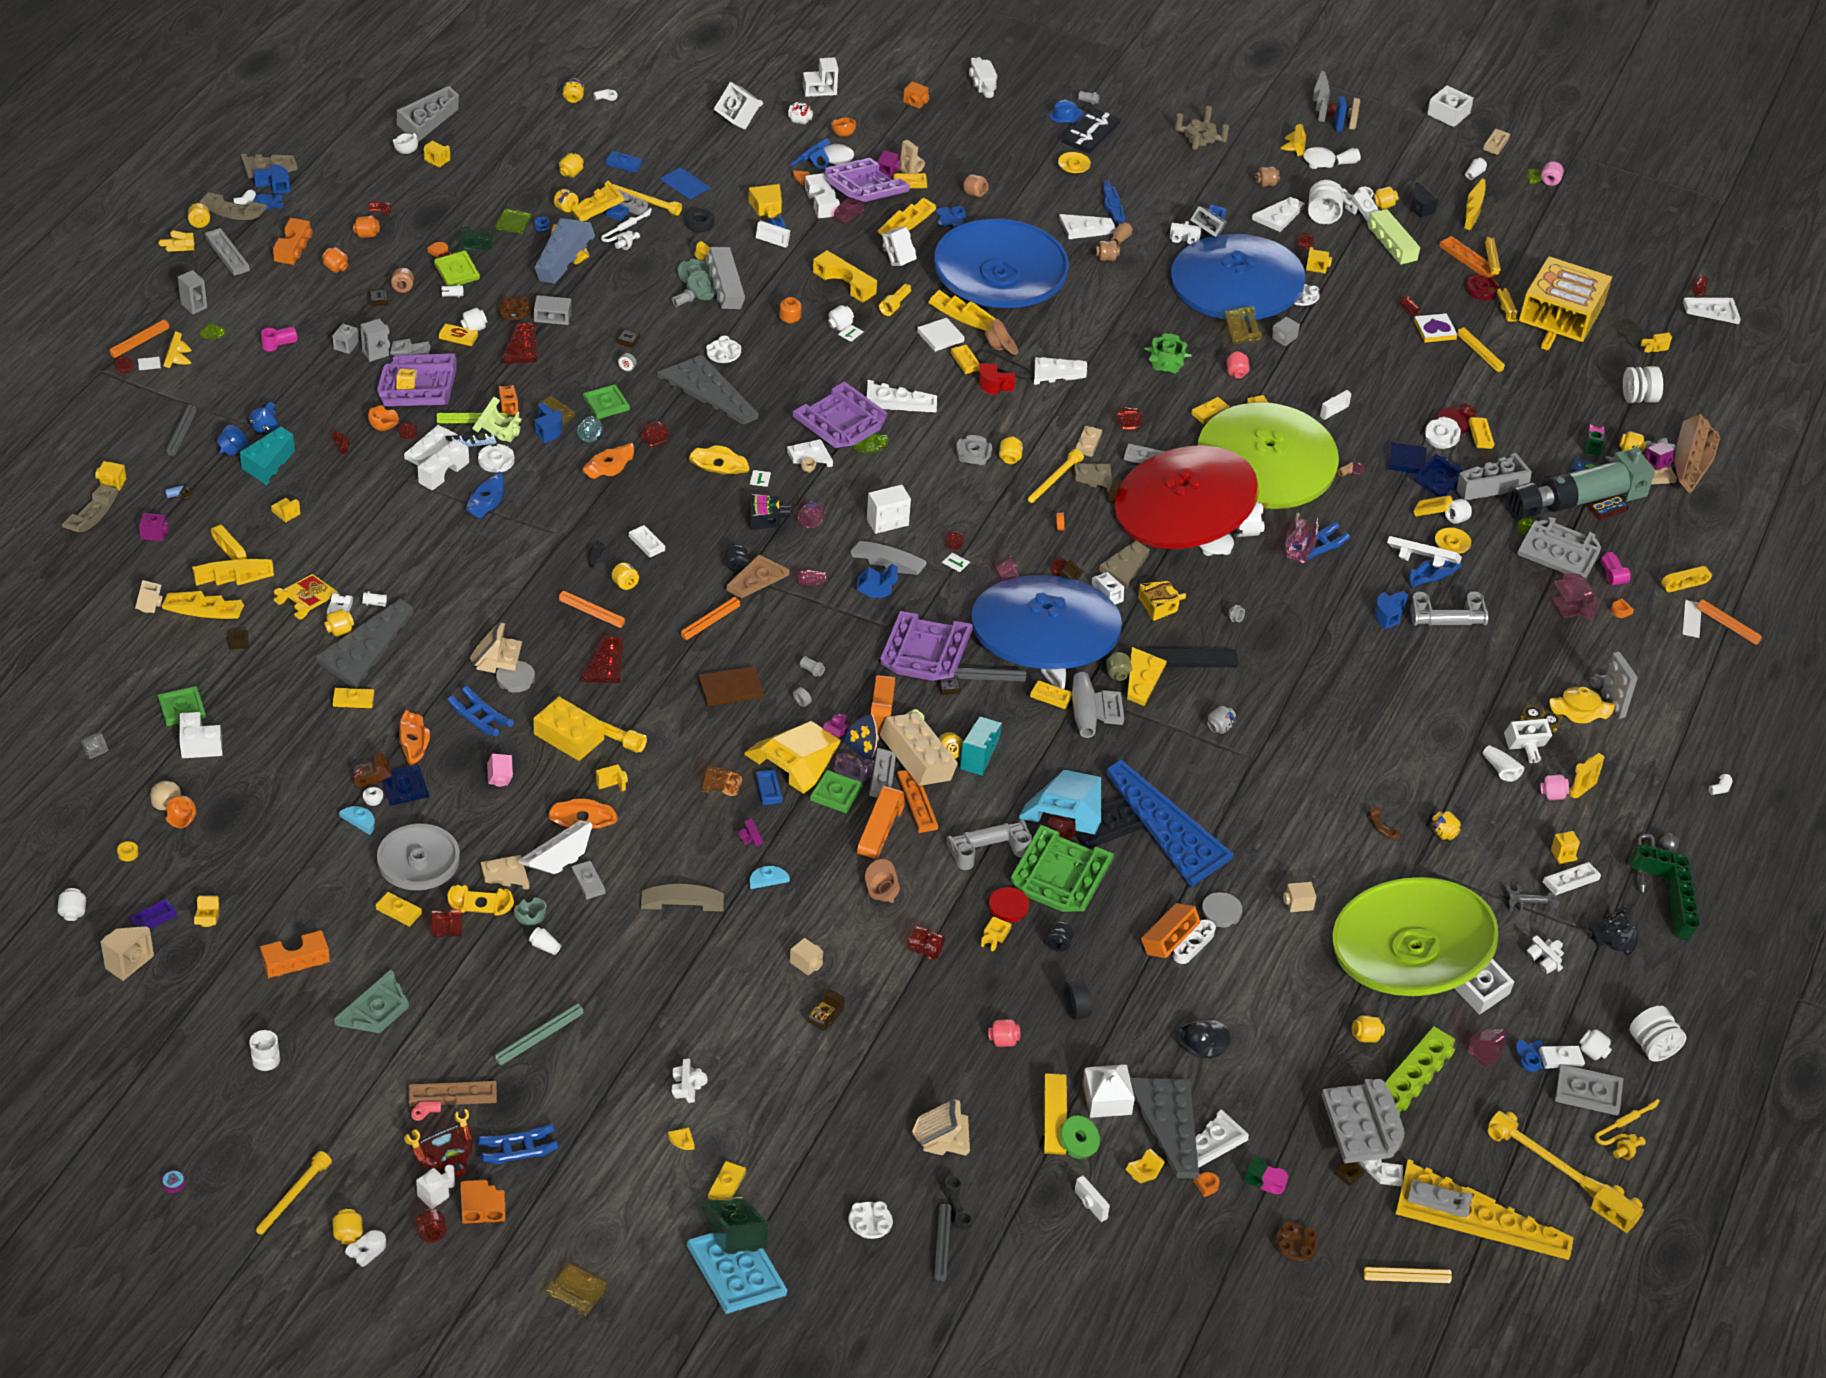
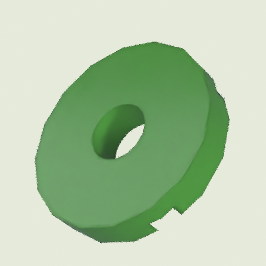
[1059,1115,1100,1159]

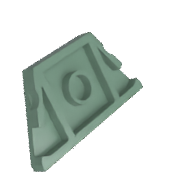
[334,970,409,1033]

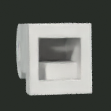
[1092,572,1124,604]

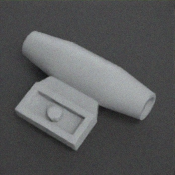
[1072,672,1124,738]

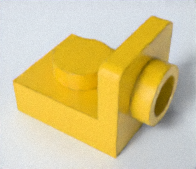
[396,369,417,390]
[271,498,300,522]

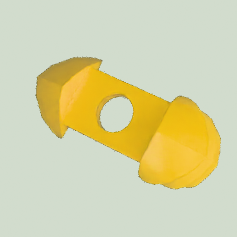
[447,885,514,915]

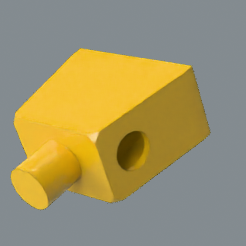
[748,184,782,218]

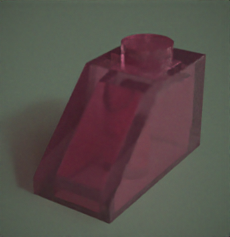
[1468,1029,1508,1068]

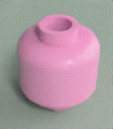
[1541,162,1564,186]
[1541,774,1569,800]

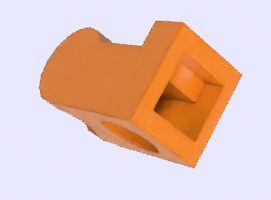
[499,385,518,415]

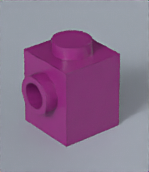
[877,151,901,178]
[1645,443,1674,470]
[139,513,169,541]

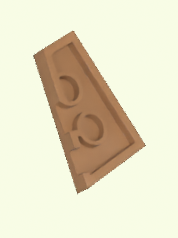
[727,555,789,598]

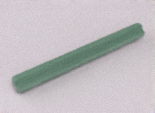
[495,1004,583,1065]

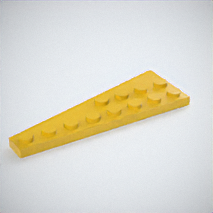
[1396,1159,1574,1260]

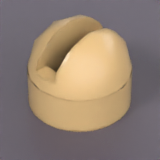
[801,457,816,473]

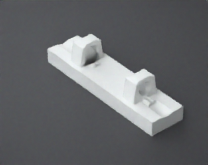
[1387,536,1462,569]

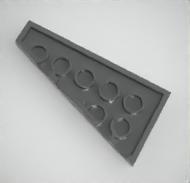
[657,355,758,425]
[316,599,414,689]
[1130,1078,1199,1178]

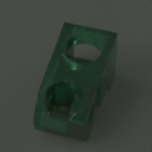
[461,226,493,250]

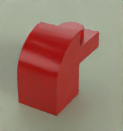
[978,364,1016,395]

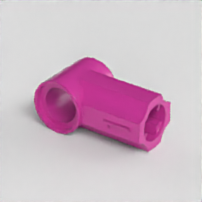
[261,327,297,351]
[1601,552,1630,586]

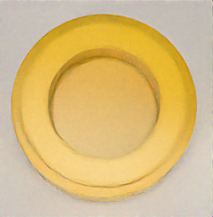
[117,841,139,861]

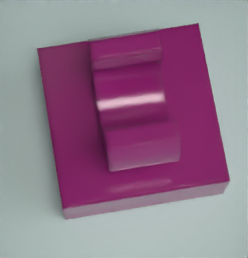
[823,713,850,737]
[738,818,764,846]

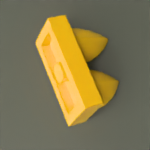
[1281,124,1306,156]
[163,331,191,368]

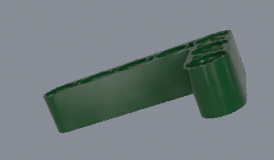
[1628,844,1700,940]

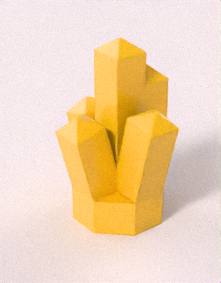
[158,230,194,251]

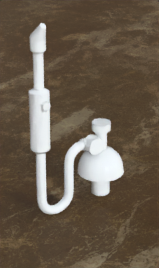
[601,209,652,250]

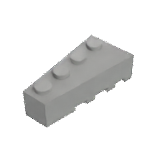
[397,86,459,142]
[1457,453,1532,500]

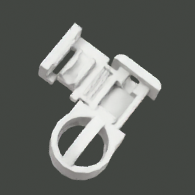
[1343,187,1373,214]

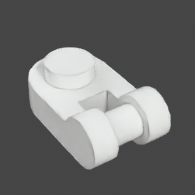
[327,593,353,614]
[345,1230,386,1267]

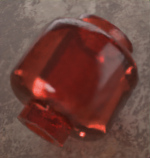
[1117,407,1143,430]
[642,421,669,447]
[1047,815,1076,840]
[416,1209,447,1243]

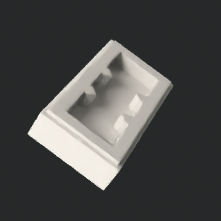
[1351,190,1379,223]
[756,221,790,248]
[1320,390,1351,420]
[629,525,665,558]
[1539,1046,1585,1068]
[1075,1176,1110,1222]

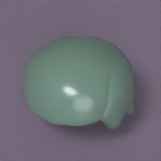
[514,897,547,926]

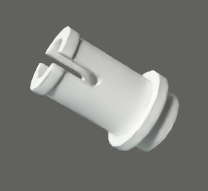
[442,284,463,298]
[363,591,387,607]

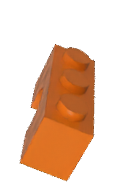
[273,218,312,265]
[260,930,330,978]

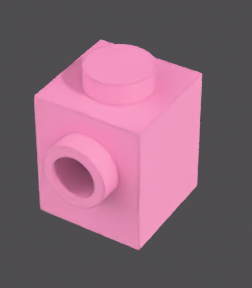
[487,754,513,787]

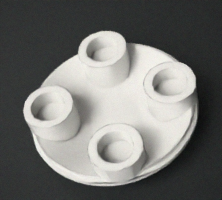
[822,144,854,166]
[1304,147,1336,169]
[1294,284,1319,306]
[706,336,741,363]
[1200,534,1234,556]
[849,1201,893,1239]

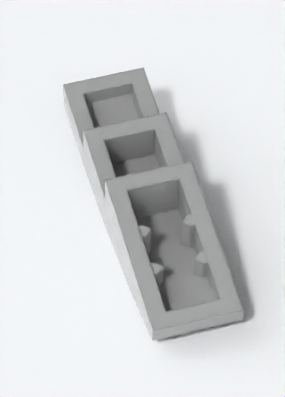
[1313,71,1330,122]
[851,541,927,575]

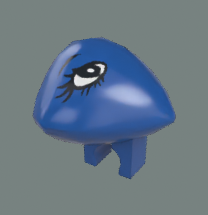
[248,402,279,434]

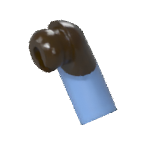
[165,486,193,500]

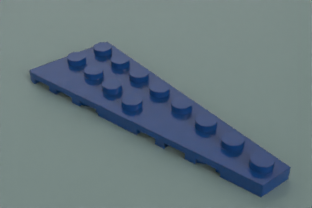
[1106,760,1233,887]

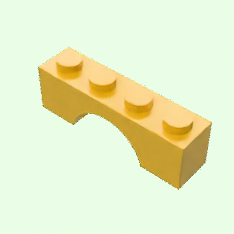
[813,251,877,303]

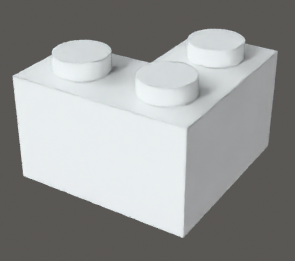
[803,58,838,96]
[180,712,222,758]

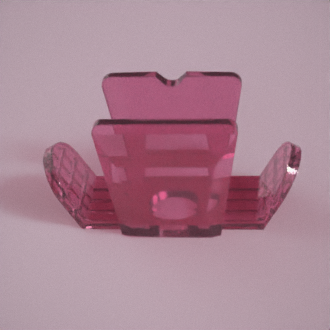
[1285,512,1319,563]
[1552,573,1598,620]

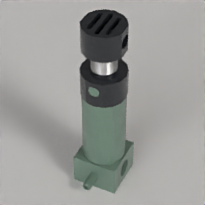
[1506,448,1655,520]

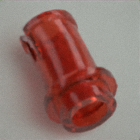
[1693,276,1708,295]
[1400,296,1420,317]

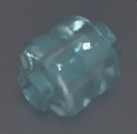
[577,417,603,443]

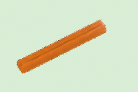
[109,320,169,358]
[559,591,625,628]
[681,597,740,640]
[1697,600,1762,645]

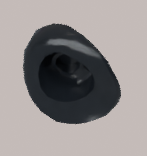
[1178,1020,1230,1058]

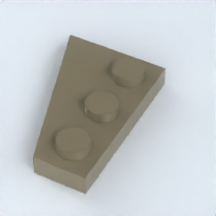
[241,154,297,178]
[1099,540,1150,589]

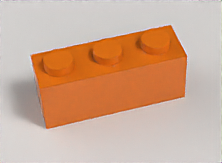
[1141,903,1201,958]

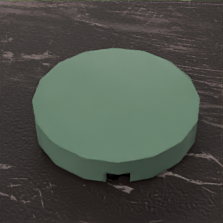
[677,259,710,283]
[686,271,717,300]

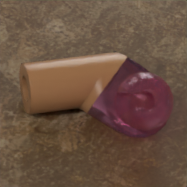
[1337,463,1365,477]

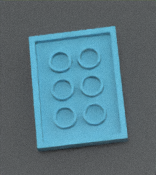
[687,1223,787,1314]

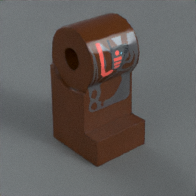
[352,752,392,788]

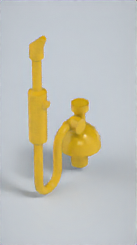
[1595,1099,1660,1160]

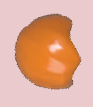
[368,405,399,431]

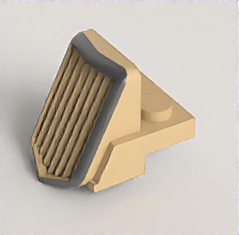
[470,623,522,673]
[911,1099,970,1156]

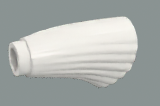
[1483,746,1524,782]

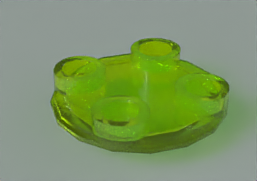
[853,432,888,453]

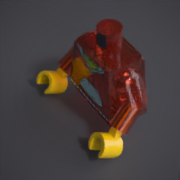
[404,1109,473,1178]

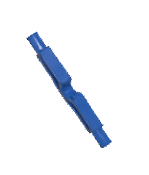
[1103,180,1125,225]

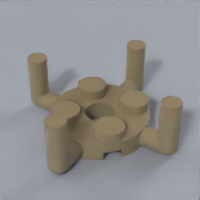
[1175,106,1229,150]

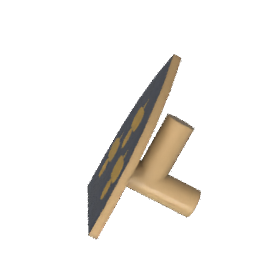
[843,715,879,763]

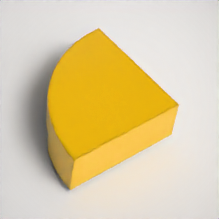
[668,1128,694,1150]

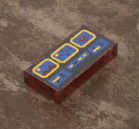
[1589,495,1629,520]

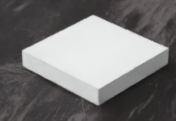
[917,318,964,351]

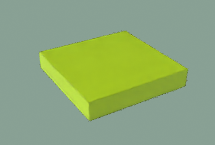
[434,250,480,286]

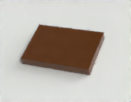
[699,666,764,706]

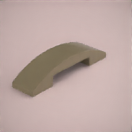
[200,192,267,220]
[62,484,118,532]
[641,884,724,912]

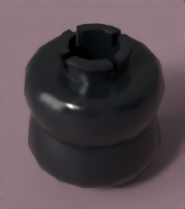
[725,545,750,572]
[1046,922,1074,952]

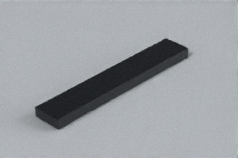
[1124,648,1238,668]

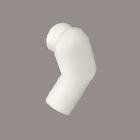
[593,89,617,101]
[234,190,256,205]
[1709,774,1733,795]

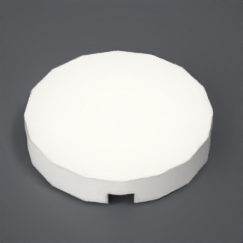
[1425,417,1461,449]
[478,444,514,473]

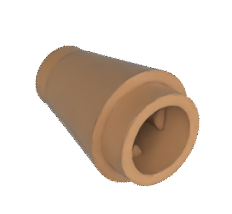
[1111,222,1133,246]

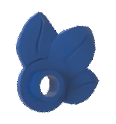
[935,206,966,227]
[1516,1039,1549,1072]

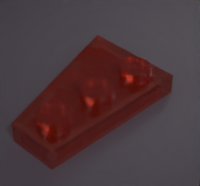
[502,323,537,363]
[582,637,623,683]

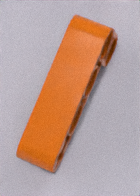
[871,675,896,734]
[857,785,905,860]

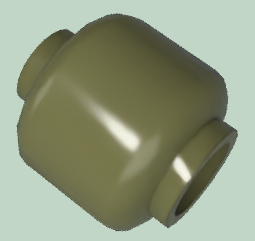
[1106,652,1132,681]

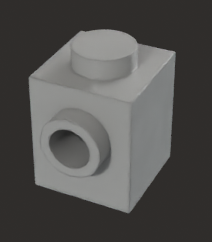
[1272,317,1300,346]
[333,324,359,354]

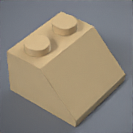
[101,927,154,981]

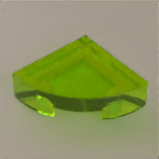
[1528,169,1542,183]
[200,323,225,339]

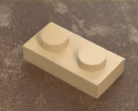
[1483,129,1510,155]
[1076,426,1102,457]

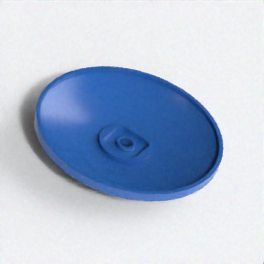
[934,219,1069,308]
[1171,234,1305,321]
[971,575,1122,669]

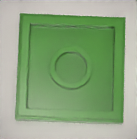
[583,384,630,419]
[158,686,206,726]
[810,770,863,813]

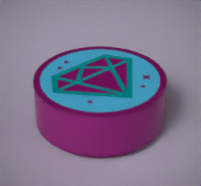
[162,1170,185,1193]

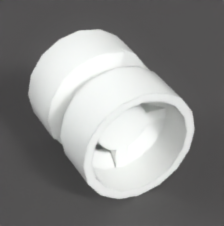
[249,1030,280,1071]

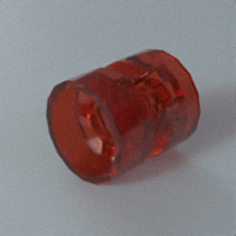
[432,909,462,937]
[908,925,945,960]

